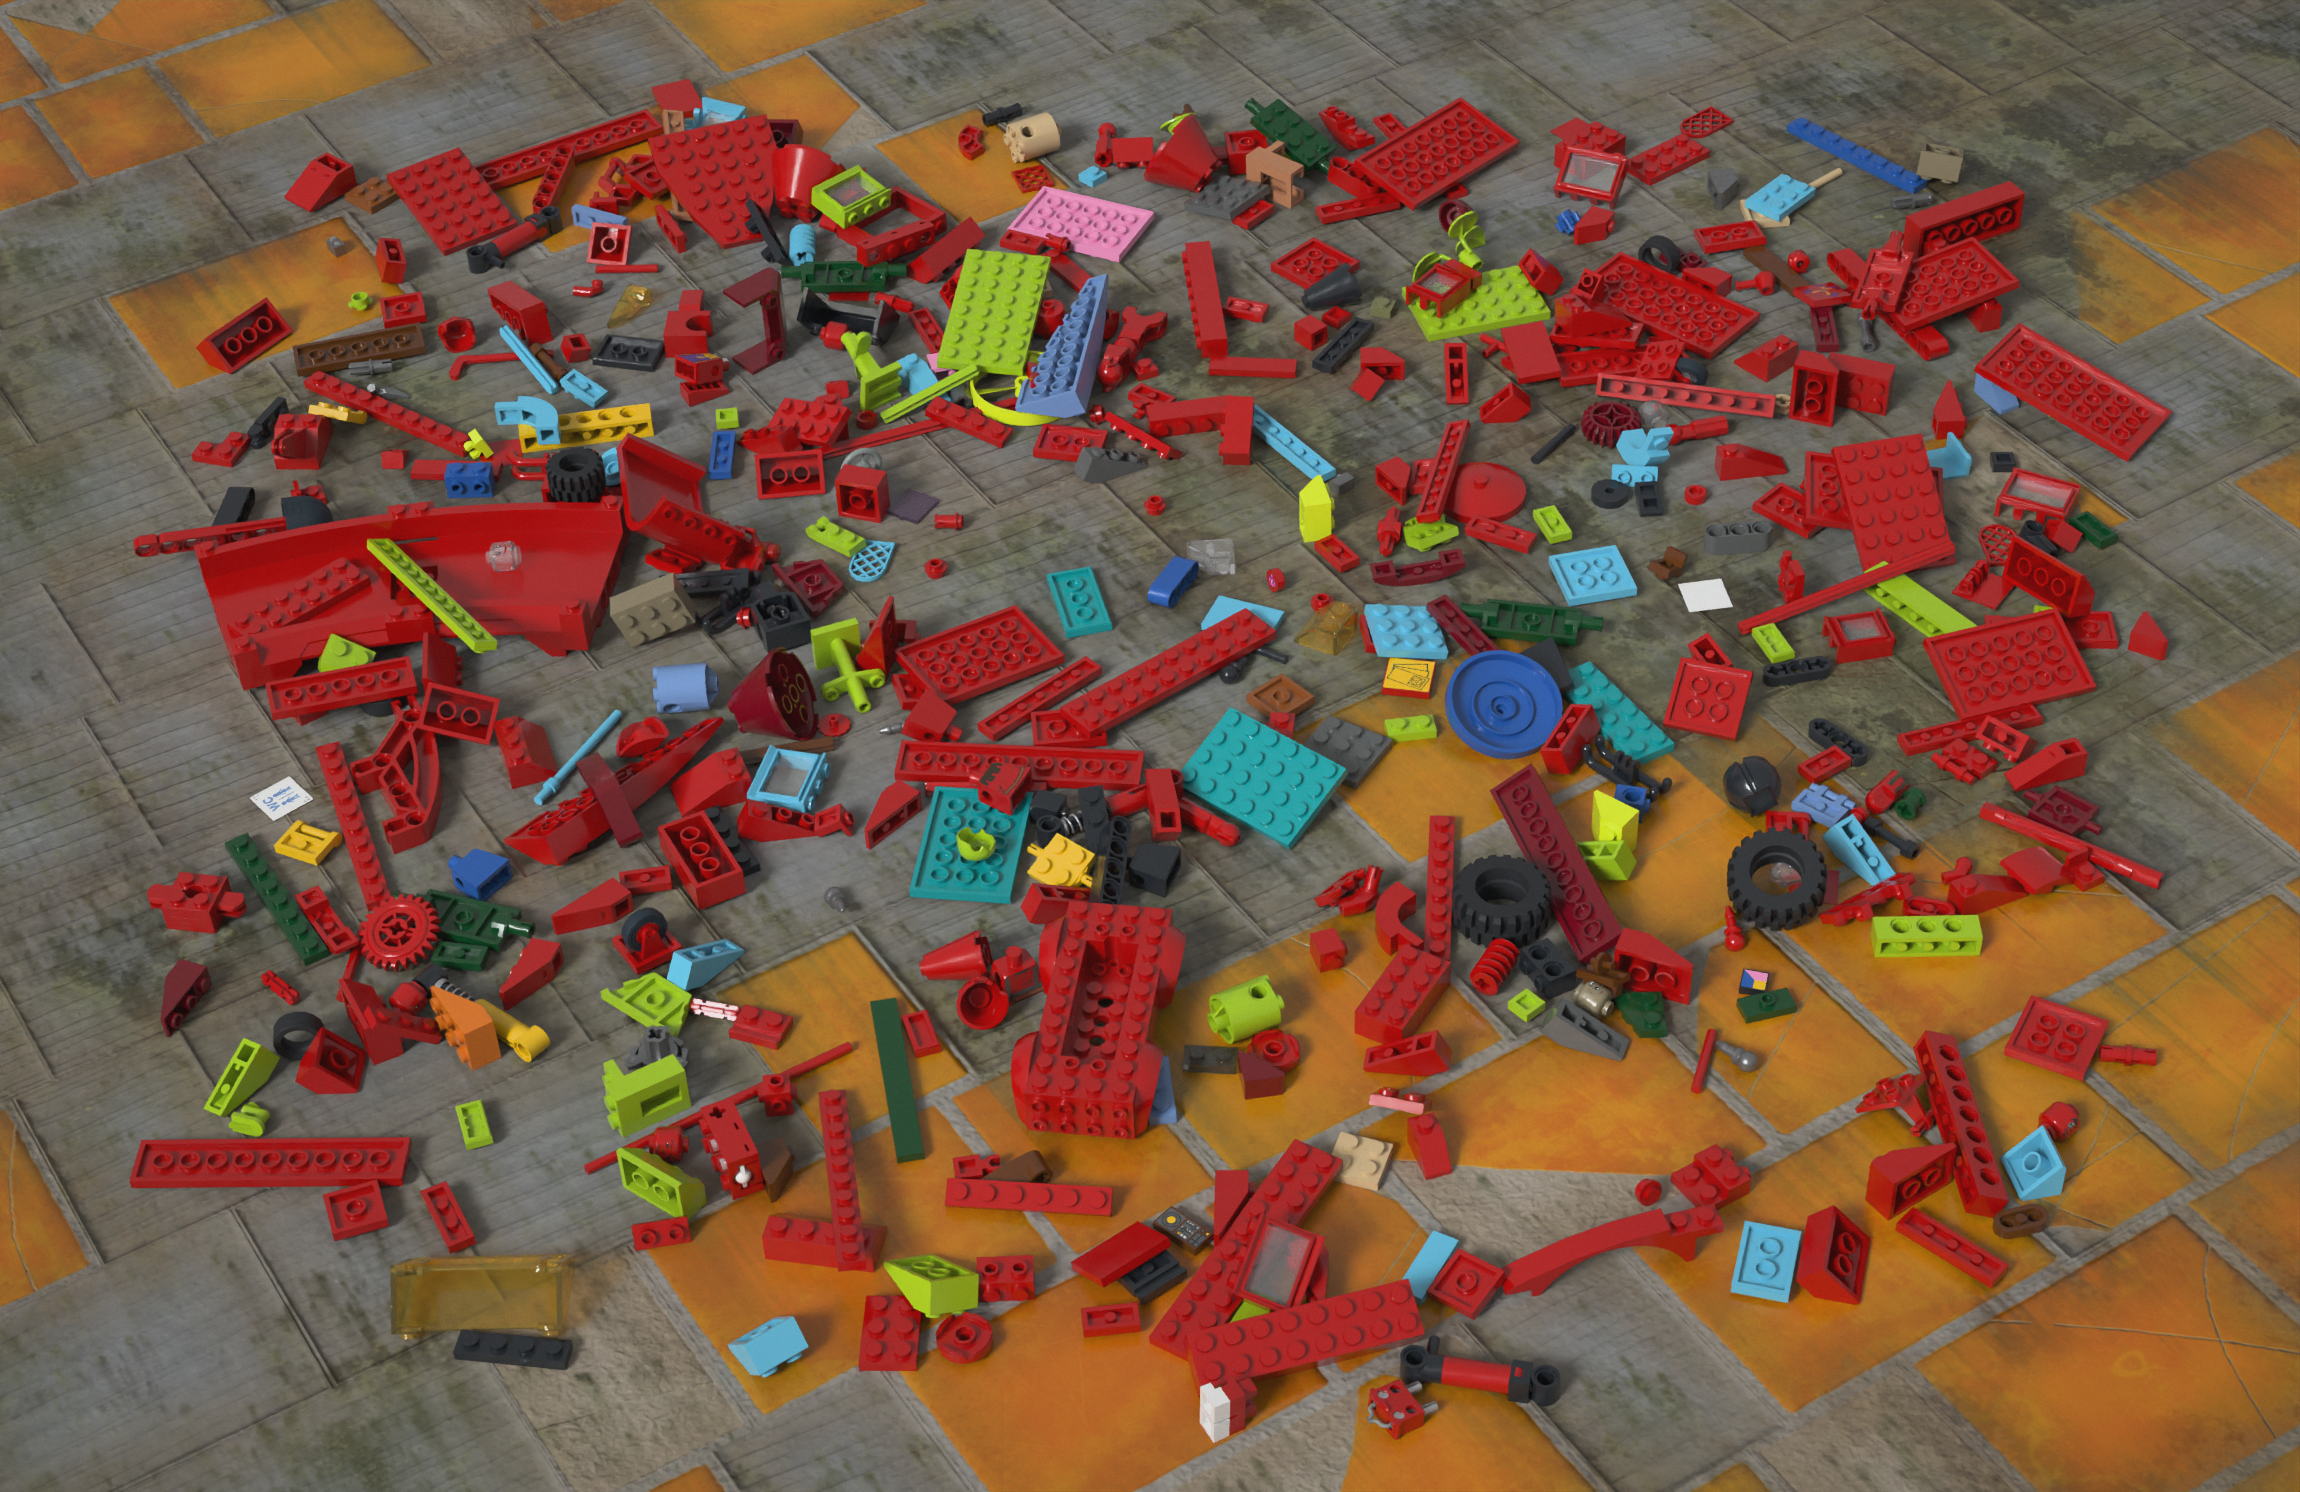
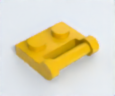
[308,402,367,424]
[274,820,342,866]

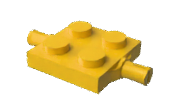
[1027,833,1096,888]

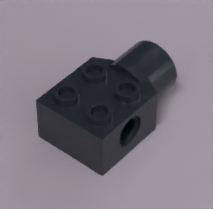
[749,582,811,653]

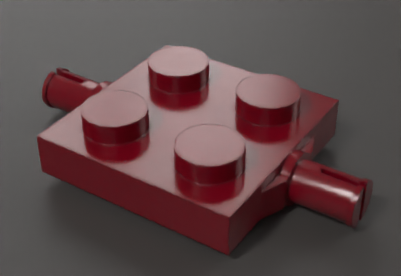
[2023,785,2104,837]

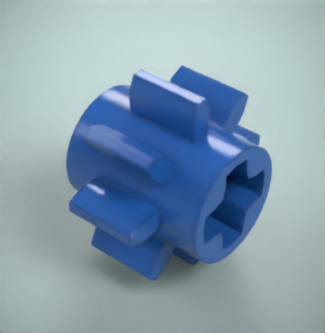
[1555,209,1581,235]

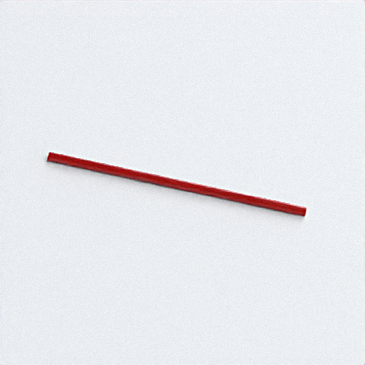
[583,1042,852,1175]

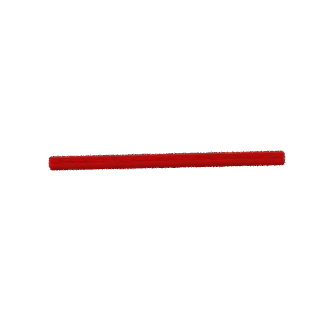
[812,397,1017,460]
[1738,541,1956,635]

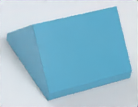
[2000,1125,2066,1201]

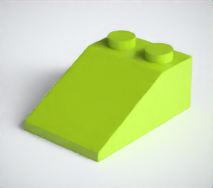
[884,1254,979,1318]

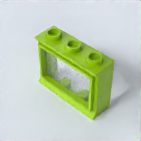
[811,165,891,229]

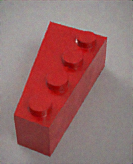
[487,280,553,348]

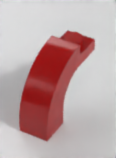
[1375,881,1424,956]

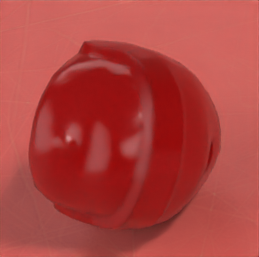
[1787,250,1810,273]

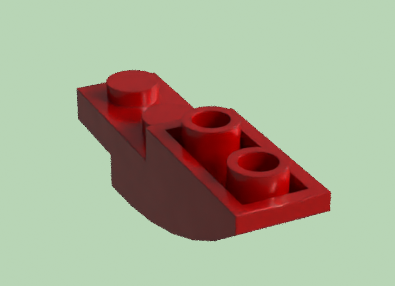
[1319,106,1375,151]

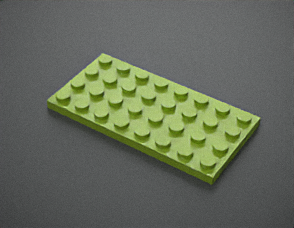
[937,249,1051,376]

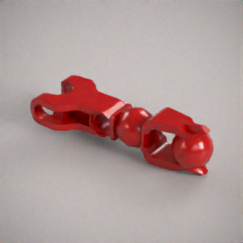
[1096,306,1168,393]

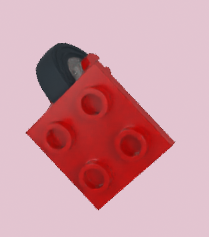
[1635,342,1708,386]

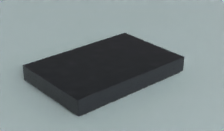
[592,334,665,372]
[1519,637,1576,695]

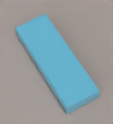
[1402,1230,1459,1306]

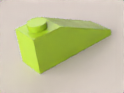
[1576,840,1637,881]
[203,1038,281,1118]

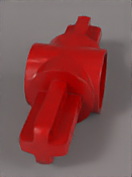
[1377,506,1403,557]

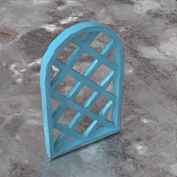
[849,540,895,582]

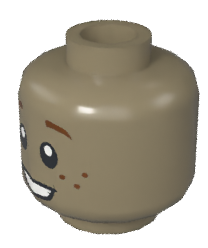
[1573,981,1614,1020]

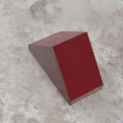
[1238,1051,1286,1100]

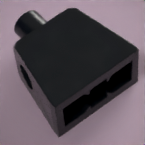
[1125,843,1181,898]

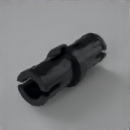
[982,103,1022,127]

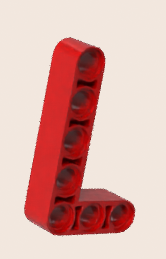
[1327,157,1387,198]

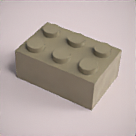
[610,572,695,648]

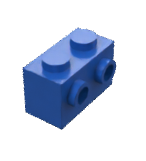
[444,462,496,498]

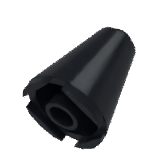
[1301,262,1363,311]

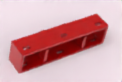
[857,219,935,268]

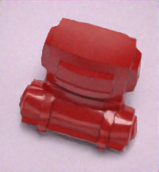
[720,525,781,582]

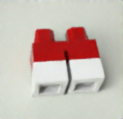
[1200,1375,1257,1443]

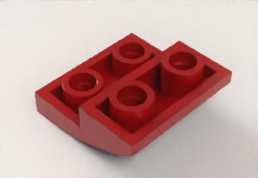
[1999,846,2076,895]

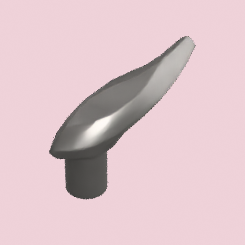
[367,384,409,400]

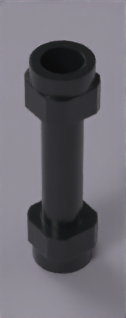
[1863,816,1920,860]

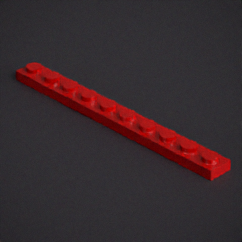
[304,370,475,457]
[315,741,391,911]
[818,1090,867,1272]

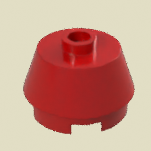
[1033,299,1068,340]

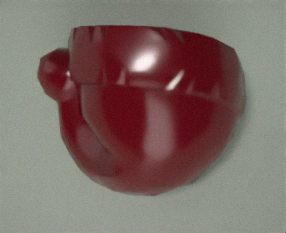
[1439,199,1476,233]

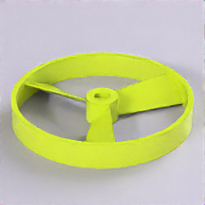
[970,350,1061,426]

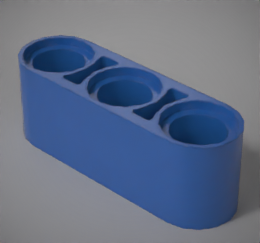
[1147,555,1199,608]

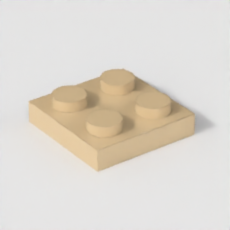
[1331,1132,1393,1191]

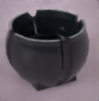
[1723,756,1782,817]

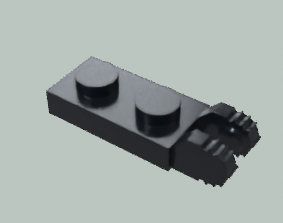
[247,396,290,449]

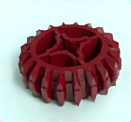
[1581,400,1642,449]

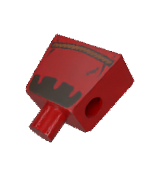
[969,761,1033,816]

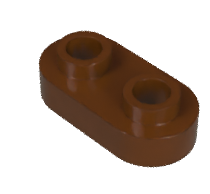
[1992,1204,2049,1239]

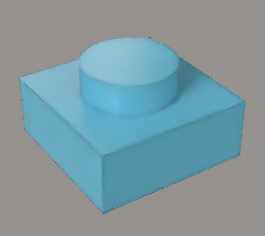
[1079,166,1107,188]

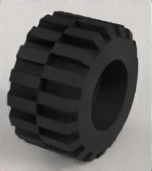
[545,447,606,502]

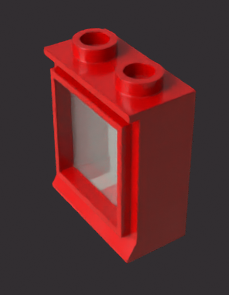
[1406,263,1471,319]
[1822,608,1897,664]

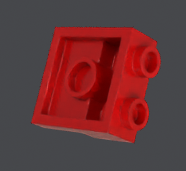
[1671,1144,1751,1210]

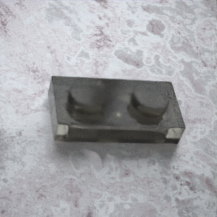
[1183,1045,1238,1074]

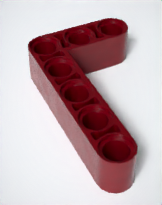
[575,752,644,849]

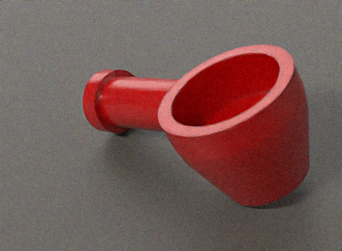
[1735,271,1776,296]

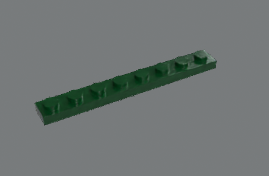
[225,833,329,966]

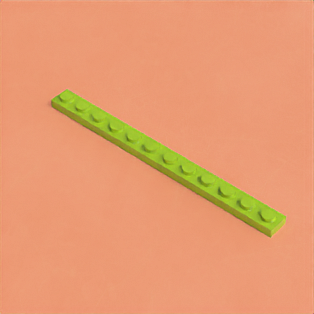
[367,538,497,653]

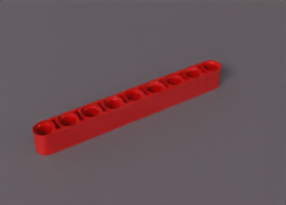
[1827,247,1949,361]

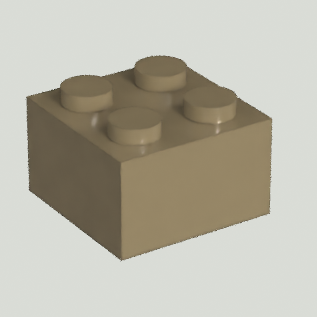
[1916,142,1964,184]

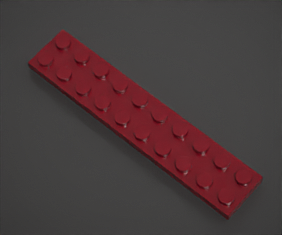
[1490,763,1623,966]

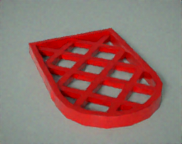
[1680,106,1734,139]
[1979,524,2016,567]

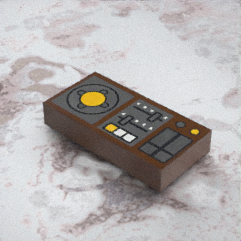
[1153,1205,1214,1256]

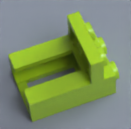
[602,1054,691,1138]

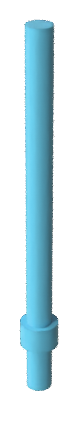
[534,710,622,805]

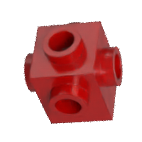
[758,1073,797,1117]

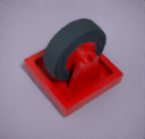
[612,907,682,975]

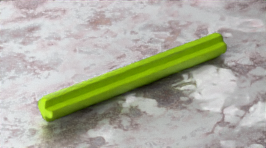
[880,364,979,424]

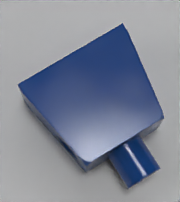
[448,849,513,901]

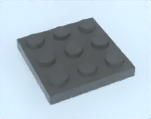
[1184,175,1270,220]
[1303,715,1392,790]

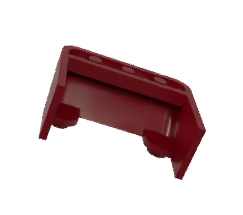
[723,267,787,375]

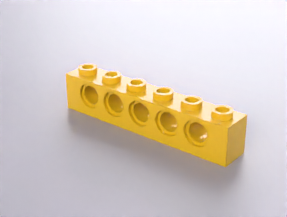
[518,403,654,453]

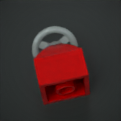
[834,448,890,523]

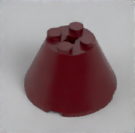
[727,647,819,742]

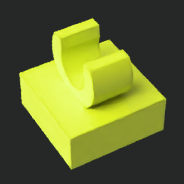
[464,429,494,459]

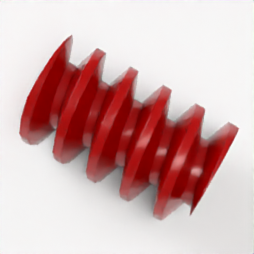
[1470,938,1520,996]

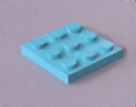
[1548,545,1637,607]
[1364,604,1448,660]

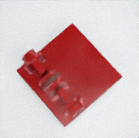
[1952,559,2015,610]

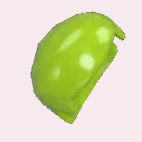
[956,827,996,861]

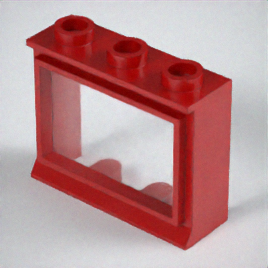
[1553,144,1629,210]
[1994,467,2081,526]
[1226,1212,1325,1312]

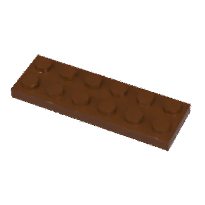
[292,322,426,377]

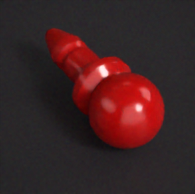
[1724,905,1746,952]

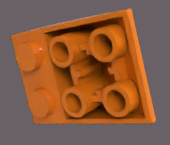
[430,986,501,1071]

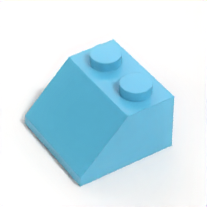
[727,1316,809,1378]

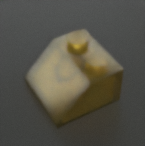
[1294,600,1358,656]

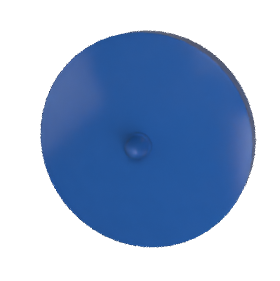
[1445,650,1563,759]

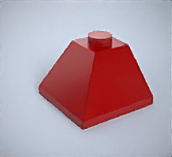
[586,222,633,265]
[295,1027,367,1094]

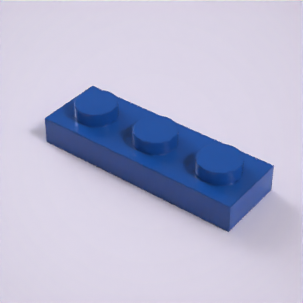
[708,431,736,480]

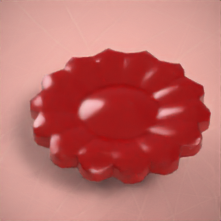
[817,713,851,737]

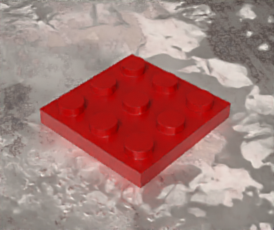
[1271,237,1360,289]
[1663,657,1753,742]
[2004,995,2109,1082]

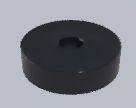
[1591,479,1628,509]

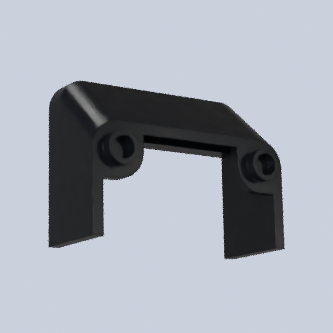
[797,287,900,346]

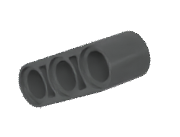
[1704,521,1772,555]

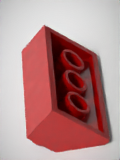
[907,216,985,284]
[196,297,293,374]
[2002,535,2095,618]
[762,1213,888,1273]

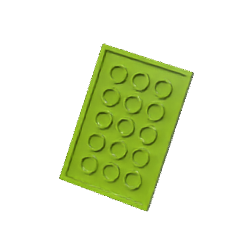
[1402,266,1551,342]

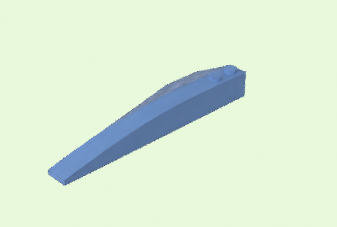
[1015,274,1109,418]

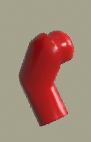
[573,279,604,298]

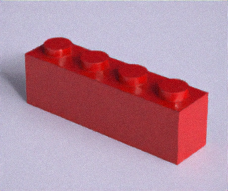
[1146,395,1233,438]

